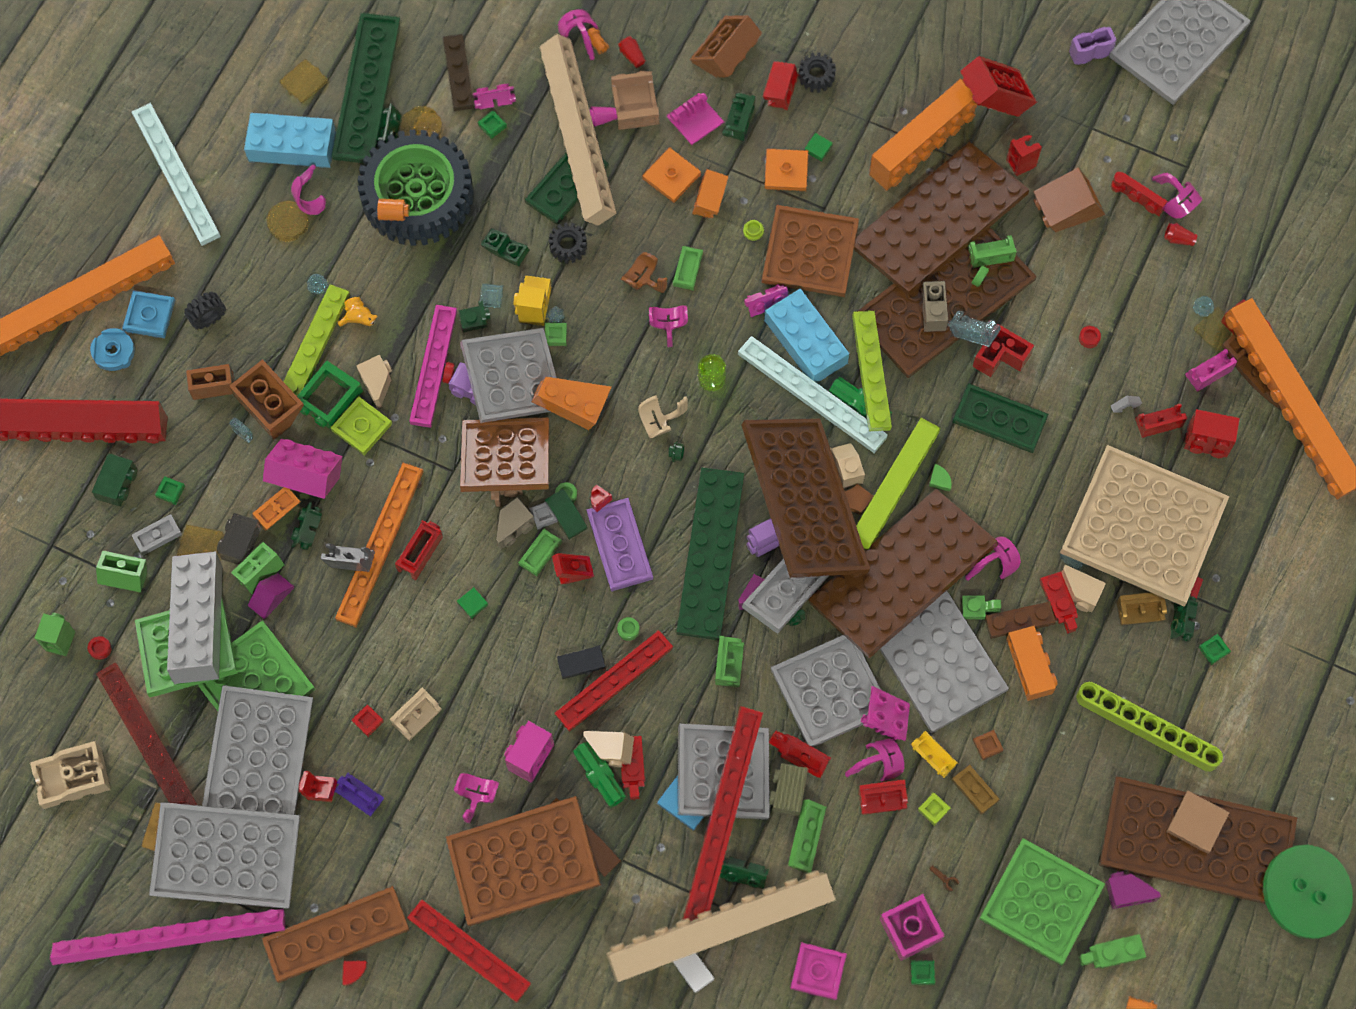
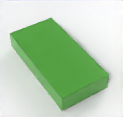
[673,246,703,290]
[518,529,562,577]

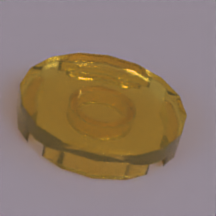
[401,106,442,137]
[266,201,309,241]

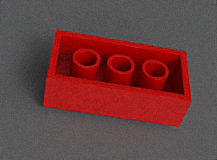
[960,56,1037,117]

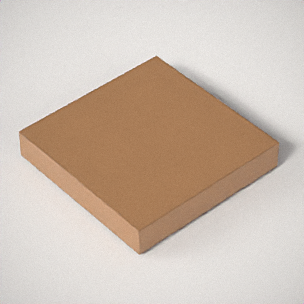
[1167,791,1229,854]

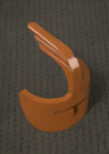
[621,252,667,293]

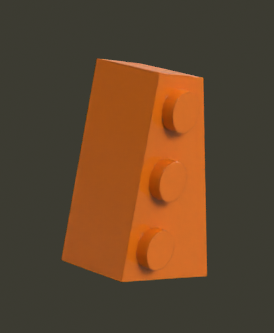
[531,377,611,430]

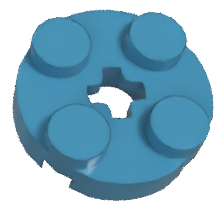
[90,328,135,371]

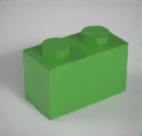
[96,551,147,592]
[34,613,75,656]

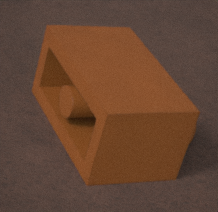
[186,364,235,400]

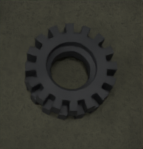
[798,52,836,93]
[549,222,587,264]
[184,292,226,330]

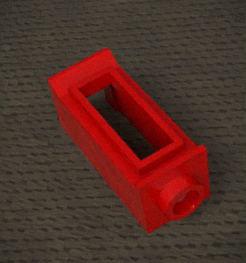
[395,520,443,581]

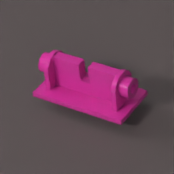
[473,84,516,110]
[744,284,788,317]

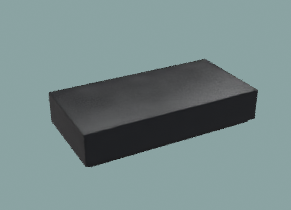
[557,646,606,679]

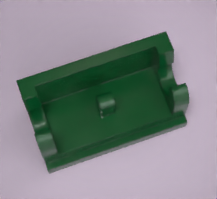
[722,93,756,141]

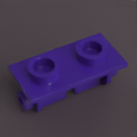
[335,773,384,817]

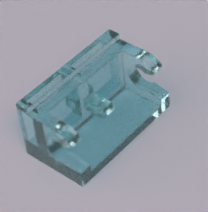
[948,311,1001,347]

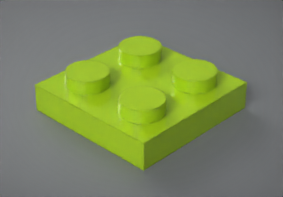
[331,397,392,456]

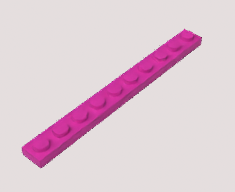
[50,909,285,965]

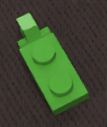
[1079,934,1146,969]

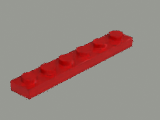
[555,630,673,732]
[407,899,531,1003]

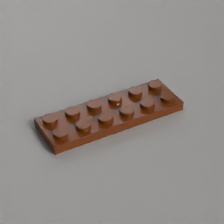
[262,886,409,983]

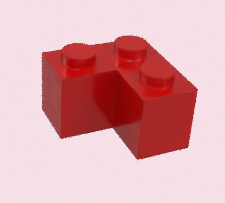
[973,324,1034,377]

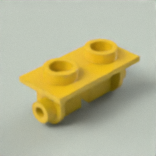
[911,731,957,778]

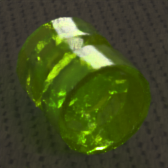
[698,354,726,391]

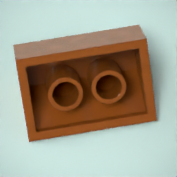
[690,15,762,77]
[229,359,304,440]

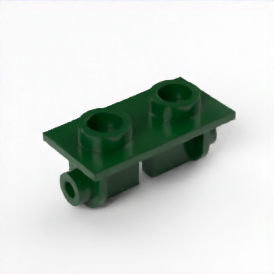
[377,104,402,147]
[290,503,322,550]
[1170,593,1198,642]
[720,856,769,890]

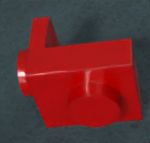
[299,771,337,802]

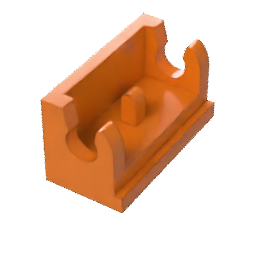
[692,169,728,218]
[252,487,301,531]

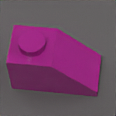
[1105,872,1161,910]

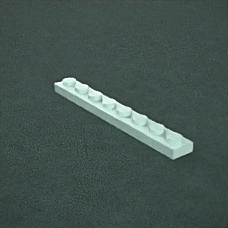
[132,103,220,246]
[738,336,888,453]

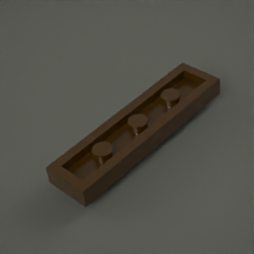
[443,34,474,112]

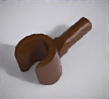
[929,865,959,891]

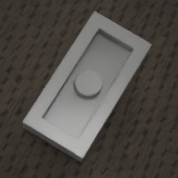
[132,514,182,555]

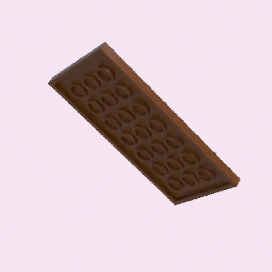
[854,142,1029,296]
[857,227,1037,378]
[741,418,870,578]
[808,489,998,658]
[1099,776,1298,904]

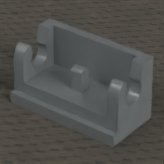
[321,543,375,572]

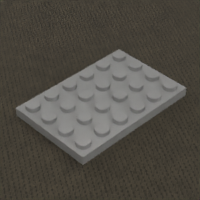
[1109,0,1250,105]
[880,591,1009,734]
[202,685,313,815]
[149,803,300,908]

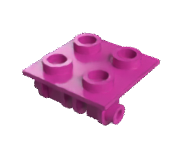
[666,93,724,145]
[861,686,910,741]

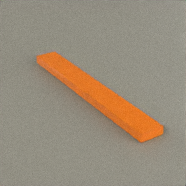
[335,463,424,627]

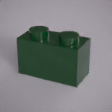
[92,453,138,507]

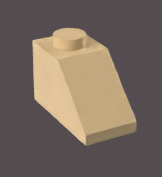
[356,355,392,409]
[830,443,865,488]
[1061,565,1106,612]
[583,731,634,767]

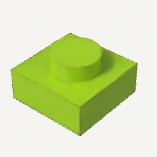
[918,793,951,826]

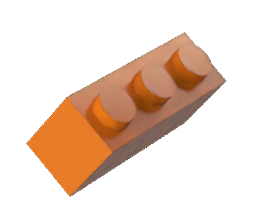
[1006,626,1057,701]

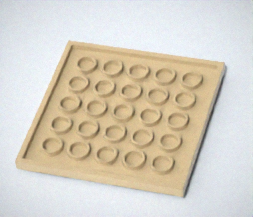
[1060,445,1229,606]

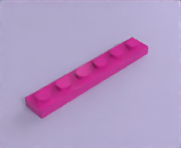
[409,305,457,428]

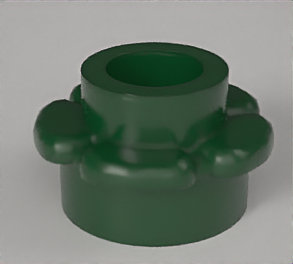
[668,441,685,462]

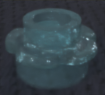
[307,274,328,294]
[1193,296,1214,317]
[545,306,565,323]

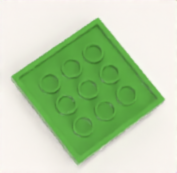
[135,597,237,698]
[198,620,316,711]
[979,838,1105,966]

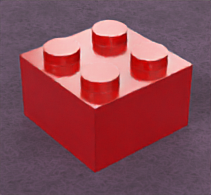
[1184,409,1240,458]

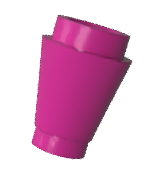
[589,107,617,127]

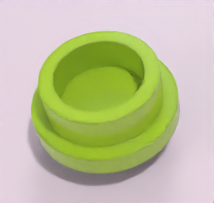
[743,220,764,241]

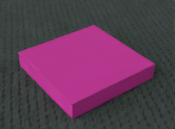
[791,942,847,1000]

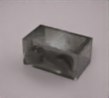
[217,513,262,565]

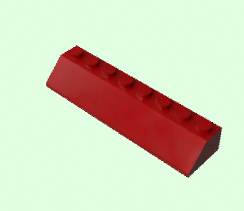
[0,399,168,444]

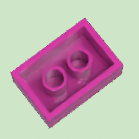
[263,439,342,499]

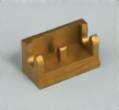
[1116,593,1167,625]

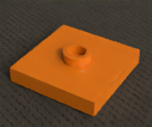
[642,148,701,203]
[765,149,808,191]

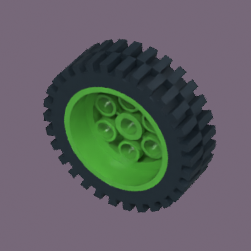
[357,130,474,246]

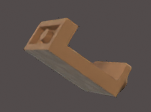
[611,71,659,130]

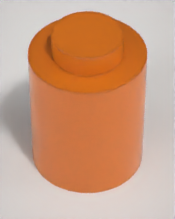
[377,199,409,221]

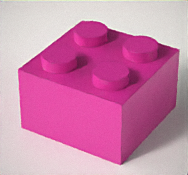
[504,721,554,783]
[879,894,944,961]

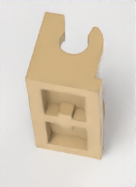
[390,688,442,741]

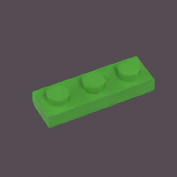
[788,800,826,873]

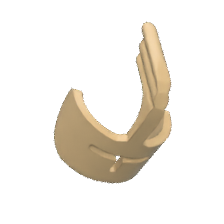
[638,395,688,438]

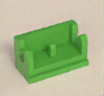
[968,235,1017,268]
[231,542,284,595]
[715,636,744,687]

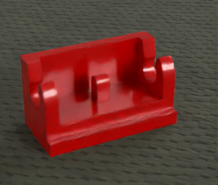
[763,61,798,110]
[1006,135,1042,176]
[1135,404,1187,438]
[858,780,908,815]

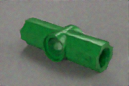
[829,377,892,419]
[573,741,626,808]

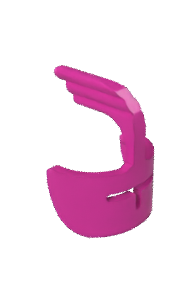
[558,10,599,60]
[291,165,326,215]
[1152,173,1202,219]
[649,305,688,347]
[965,537,1021,581]
[845,739,904,783]
[454,773,499,823]

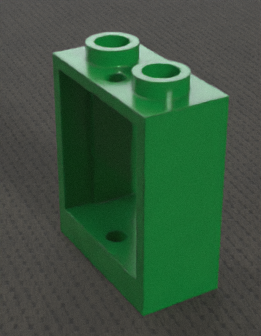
[297,361,363,430]

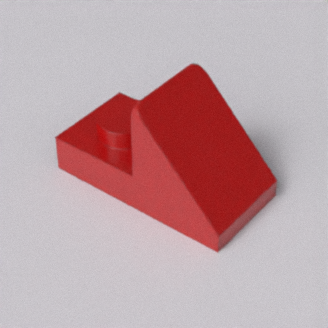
[552,553,594,584]

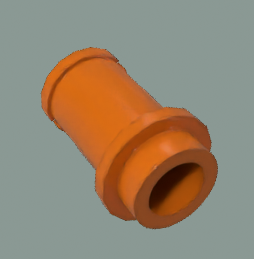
[587,28,609,54]
[1126,996,1157,1009]

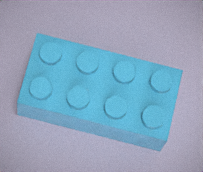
[244,113,336,168]
[765,289,849,383]

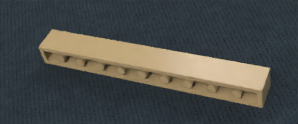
[540,34,616,226]
[606,870,836,982]

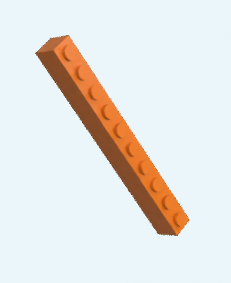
[0,235,175,356]
[1225,298,1356,500]

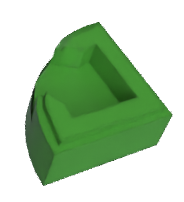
[929,464,952,492]

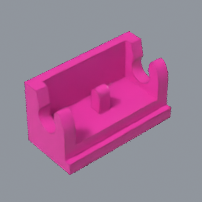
[1185,349,1237,392]

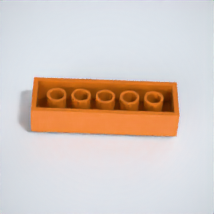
[869,79,977,191]

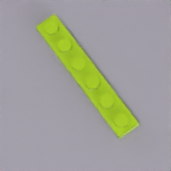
[283,285,350,396]
[852,311,892,432]

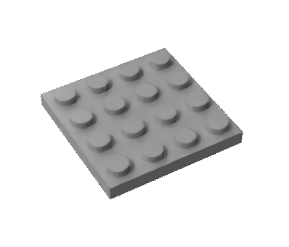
[460,328,557,423]
[771,635,881,747]
[678,724,769,819]

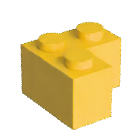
[513,275,551,326]

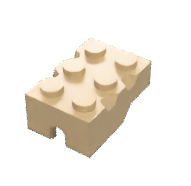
[30,741,111,809]

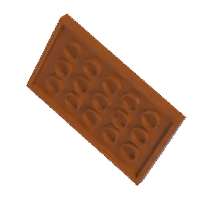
[446,796,601,926]

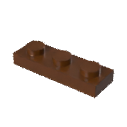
[985,601,1056,639]

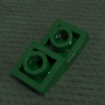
[481,228,530,267]
[545,489,588,540]

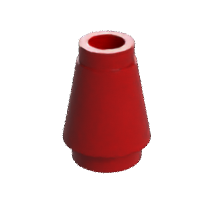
[618,36,646,68]
[1164,223,1197,246]

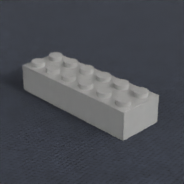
[167,552,223,684]

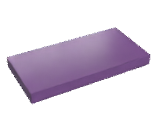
[586,498,653,591]

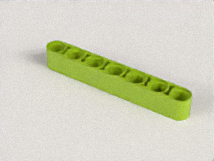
[856,418,941,550]
[1076,682,1223,772]

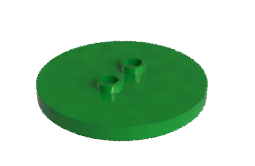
[1263,845,1353,939]

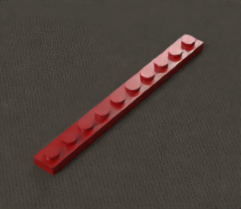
[682,706,763,921]

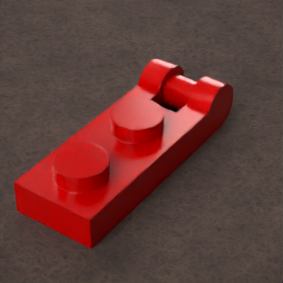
[1111,172,1168,216]

